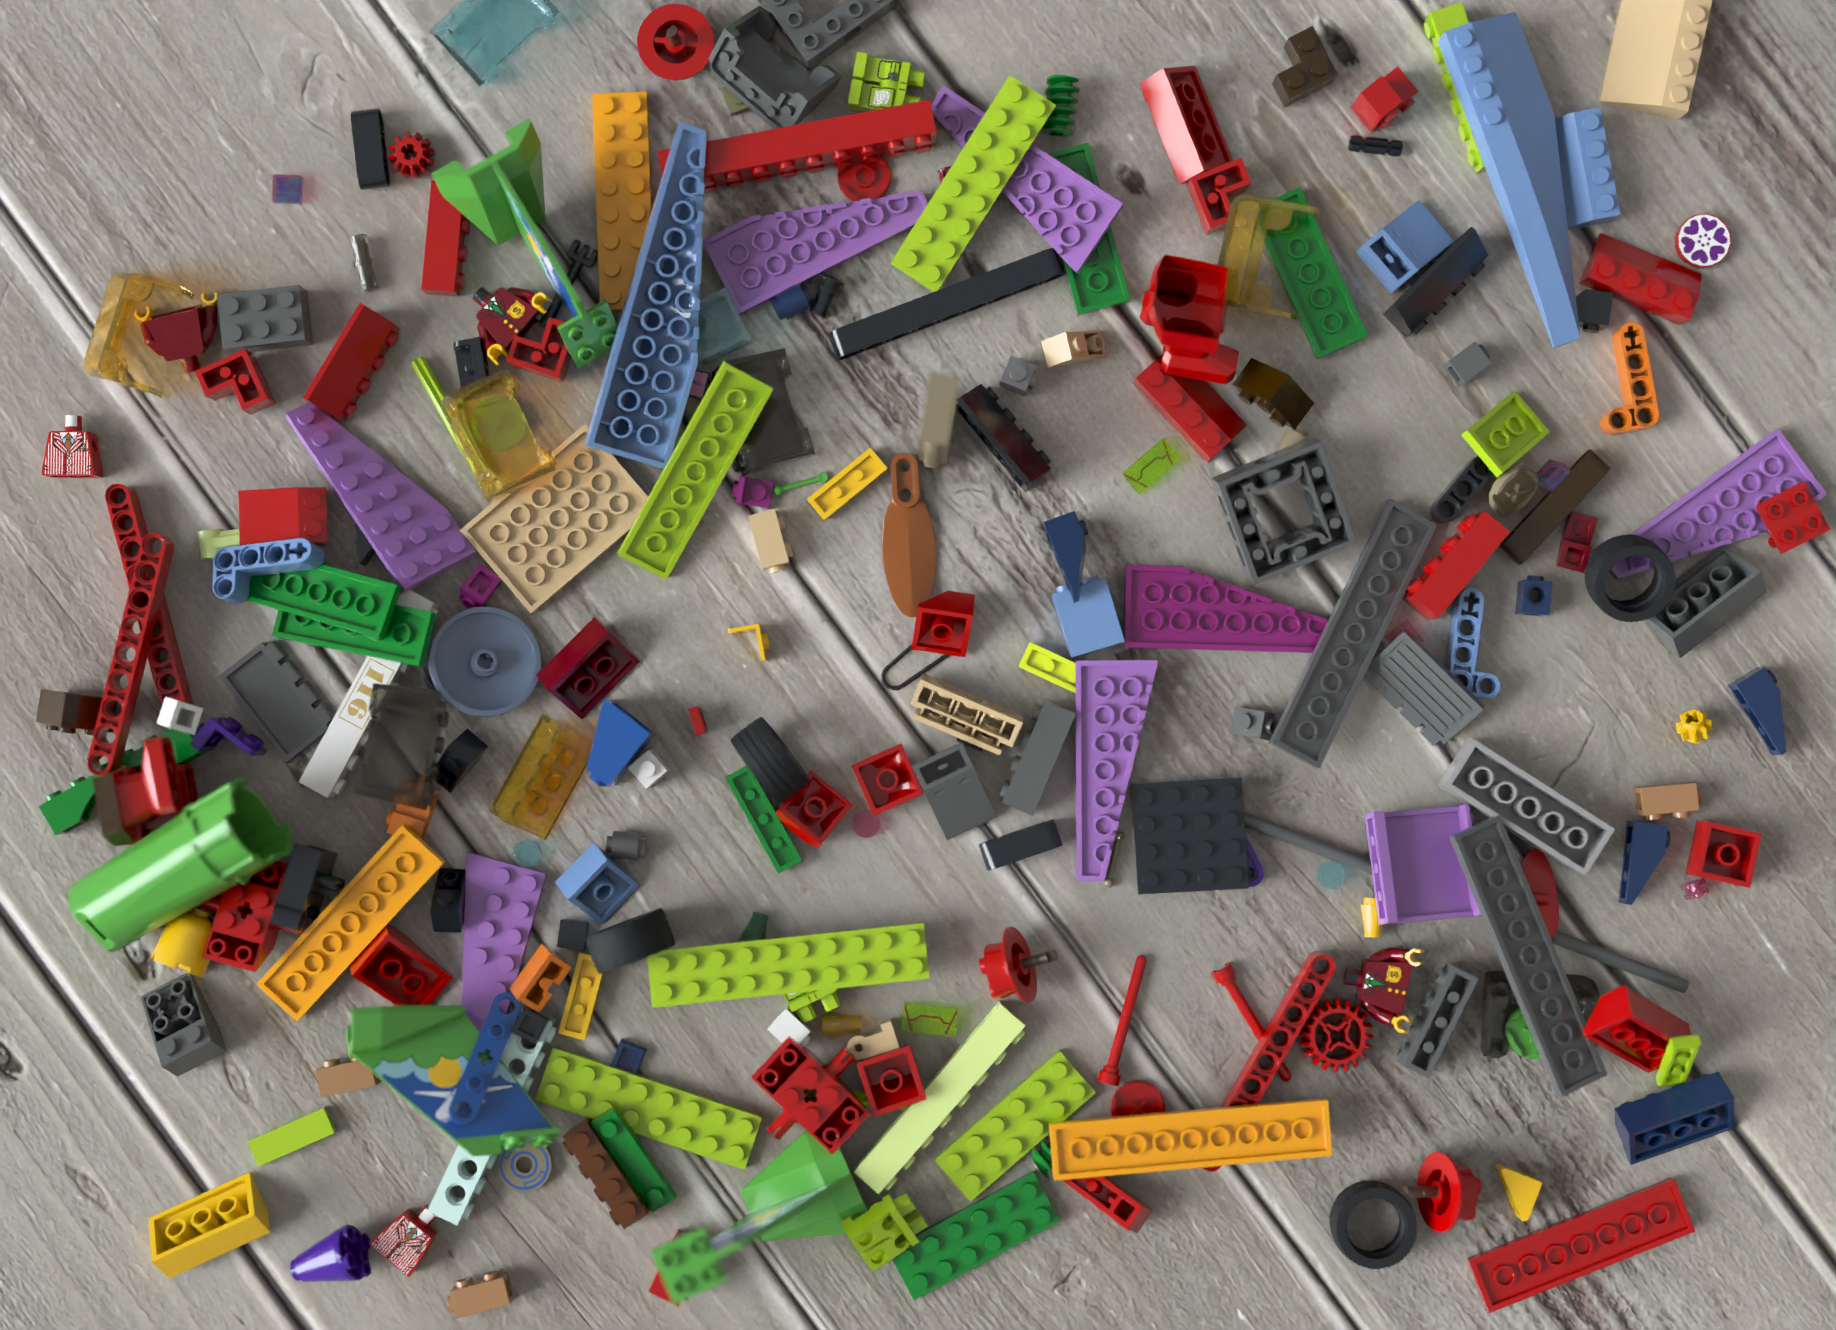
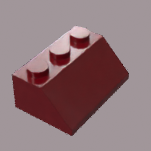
[536,617,640,719]

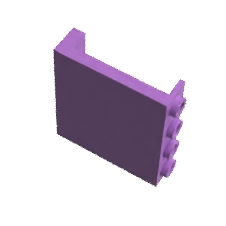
[1365,804,1481,925]

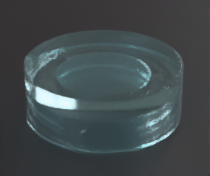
[513,840,542,868]
[1316,861,1345,889]

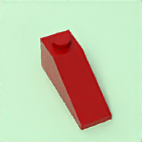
[1063,1176,1153,1233]

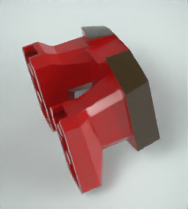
[92,737,199,846]

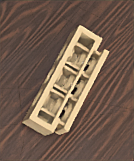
[910,673,1024,755]

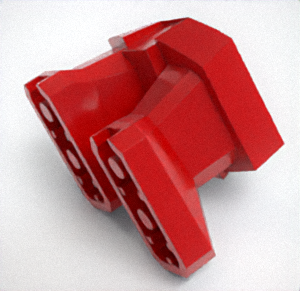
[1140,254,1239,385]

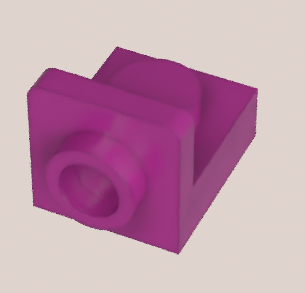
[732,475,774,509]
[459,564,502,609]

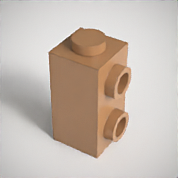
[1633,782,1702,820]
[315,1058,382,1097]
[447,1270,515,1319]

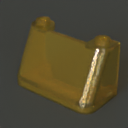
[441,369,556,503]

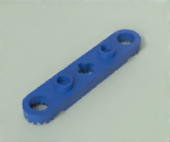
[448,992,521,1126]

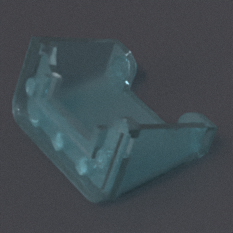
[429,0,559,86]

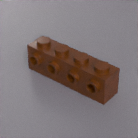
[562,1117,650,1230]

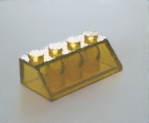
[489,714,593,840]

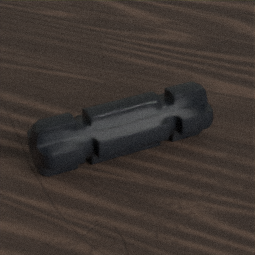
[1348,135,1403,157]

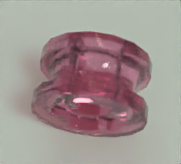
[1680,878,1709,900]

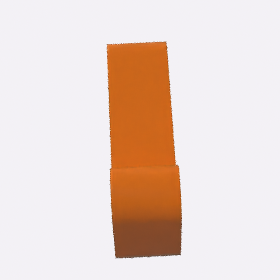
[1600,322,1659,435]

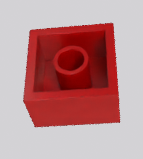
[1685,820,1762,888]

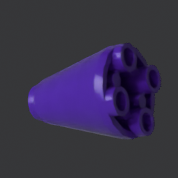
[290,1225,371,1282]

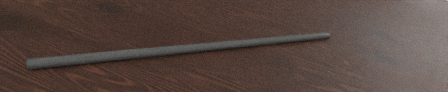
[1244,812,1689,993]

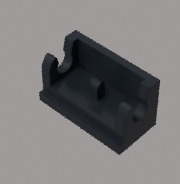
[453,337,493,400]

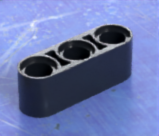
[351,108,390,190]
[1430,456,1493,524]
[978,819,1063,871]

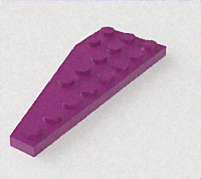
[1123,565,1328,653]

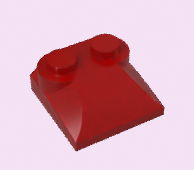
[851,743,924,816]
[776,770,853,848]

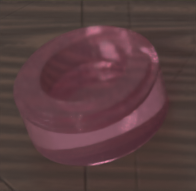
[853,810,880,838]

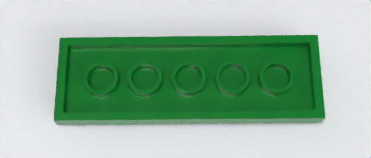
[1047,143,1131,316]
[1249,187,1368,360]
[246,554,402,640]
[272,605,437,668]
[892,1170,1060,1300]

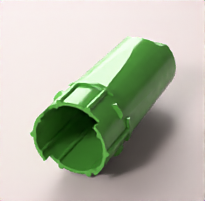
[69,778,292,952]

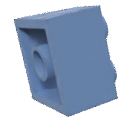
[555,842,640,925]

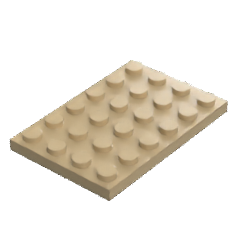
[460,423,648,614]

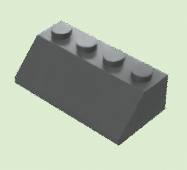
[1644,545,1767,658]

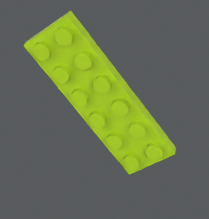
[934,1050,1096,1202]

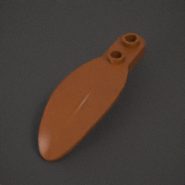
[882,453,936,618]

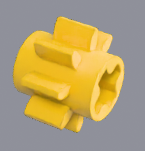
[1676,709,1713,744]

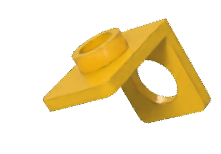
[728,624,770,662]

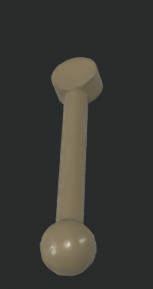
[1103,831,1124,888]

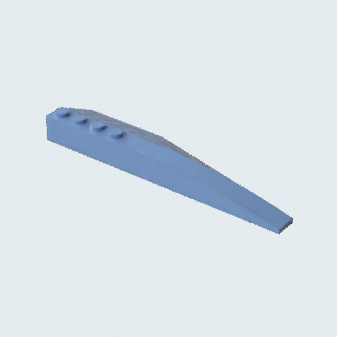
[1438,12,1580,349]
[584,122,706,469]

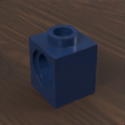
[1515,575,1552,617]

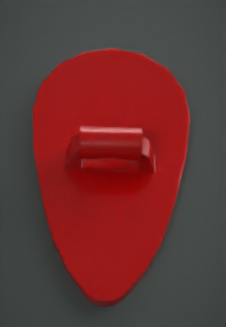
[1520,849,1559,939]

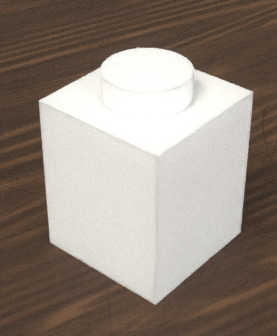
[156,697,204,735]
[628,750,670,789]
[767,1006,812,1046]

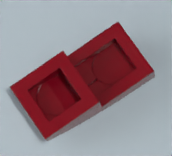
[1556,511,1598,573]

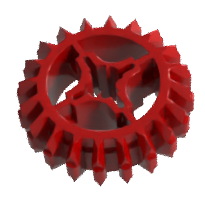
[1298,997,1374,1073]

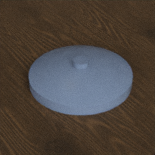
[428,607,541,717]

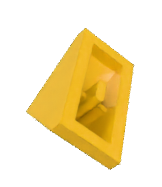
[1494,1164,1542,1222]

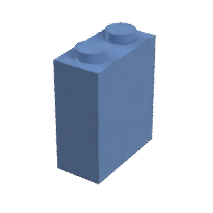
[1051,575,1125,658]

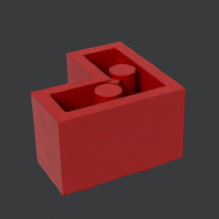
[1350,66,1418,132]
[1186,158,1251,235]
[506,317,571,383]
[195,349,276,415]

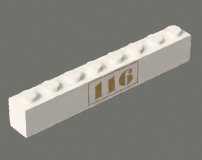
[299,589,439,798]

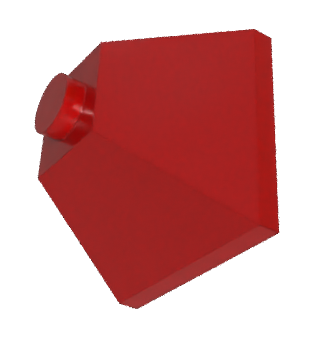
[911,591,975,657]

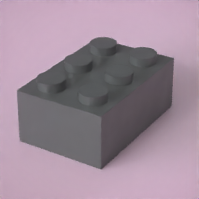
[217,285,313,354]

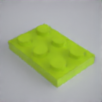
[1461,390,1550,477]

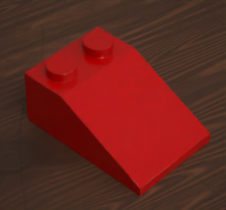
[238,487,328,545]
[349,923,453,1006]

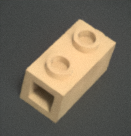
[748,509,794,574]

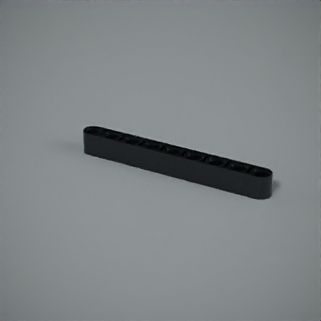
[828,248,1065,360]

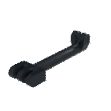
[535,239,598,328]

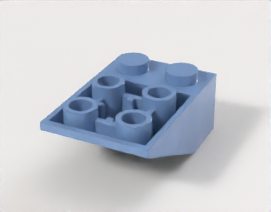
[1356,200,1454,294]

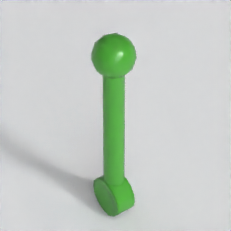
[773,472,828,495]

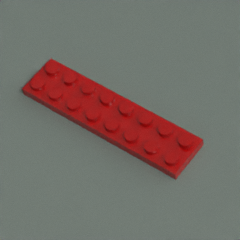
[1467,1177,1695,1313]

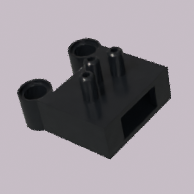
[270,844,345,932]

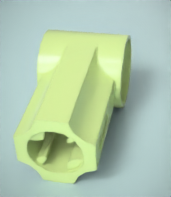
[197,529,240,560]

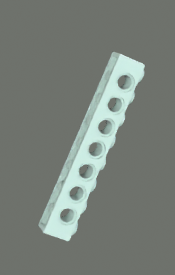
[427,1006,558,1225]

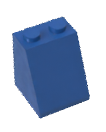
[586,699,655,787]

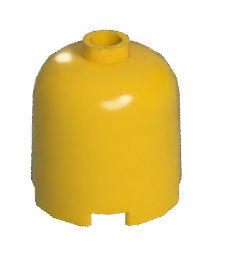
[151,908,213,978]

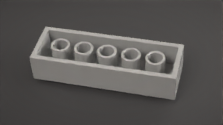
[1437,739,1615,876]

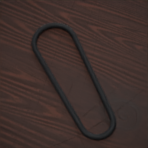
[881,644,950,690]

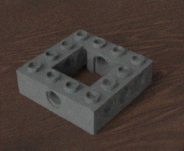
[757,0,897,70]
[1211,437,1357,585]

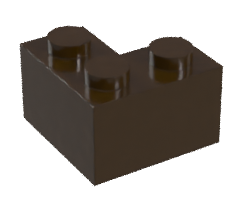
[1272,26,1338,107]
[1232,358,1314,429]
[36,689,118,736]

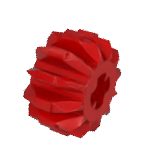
[388,131,436,179]

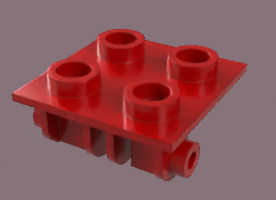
[1755,481,1831,554]

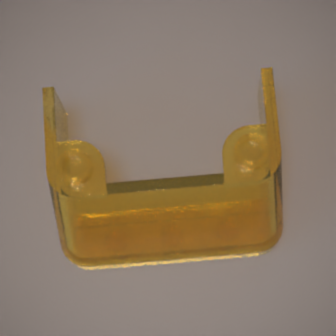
[1218,194,1322,320]
[83,272,194,398]

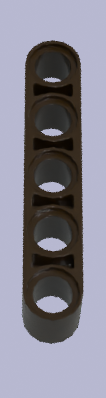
[1499,449,1611,565]

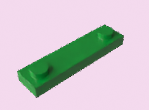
[725,765,803,874]
[591,1106,677,1213]

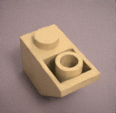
[1042,330,1107,368]

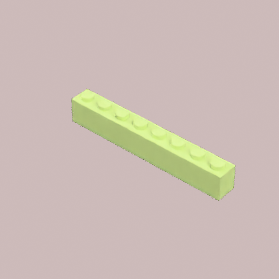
[854,1001,1025,1194]

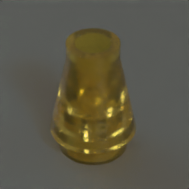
[820,1012,861,1039]

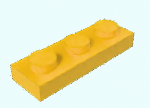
[807,447,888,521]
[558,952,604,1040]

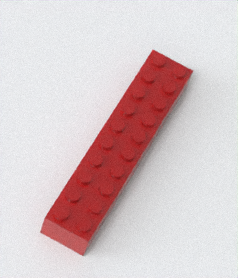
[657,100,936,193]

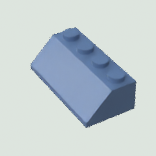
[1555,107,1620,229]

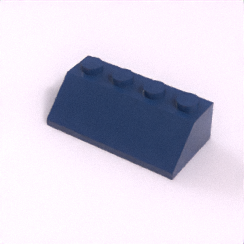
[1614,1072,1734,1165]

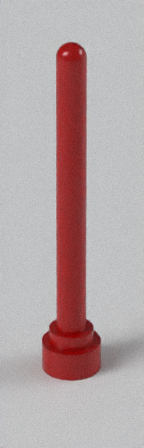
[1097,955,1147,1086]
[1211,962,1292,1082]

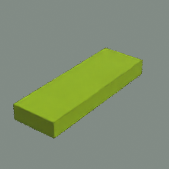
[1655,1035,1701,1087]
[247,1107,337,1167]

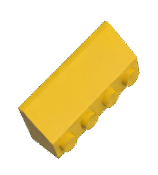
[149,1172,271,1279]

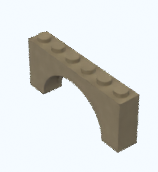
[919,372,959,470]

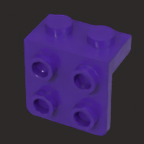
[190,717,267,756]

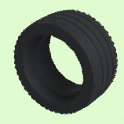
[1584,534,1676,622]
[730,716,810,804]
[585,908,675,974]
[1329,1181,1417,1269]

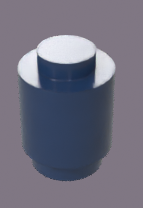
[770,284,813,321]

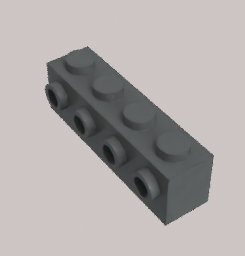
[999,701,1076,816]
[1397,963,1478,1079]

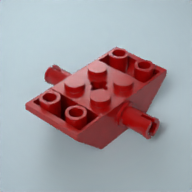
[197,861,306,972]
[751,1036,871,1154]

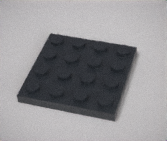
[1131,777,1249,894]

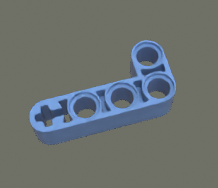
[213,538,325,605]
[1445,588,1501,699]

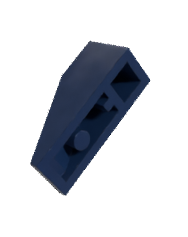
[1044,511,1088,603]
[1728,667,1786,755]
[1618,821,1671,905]

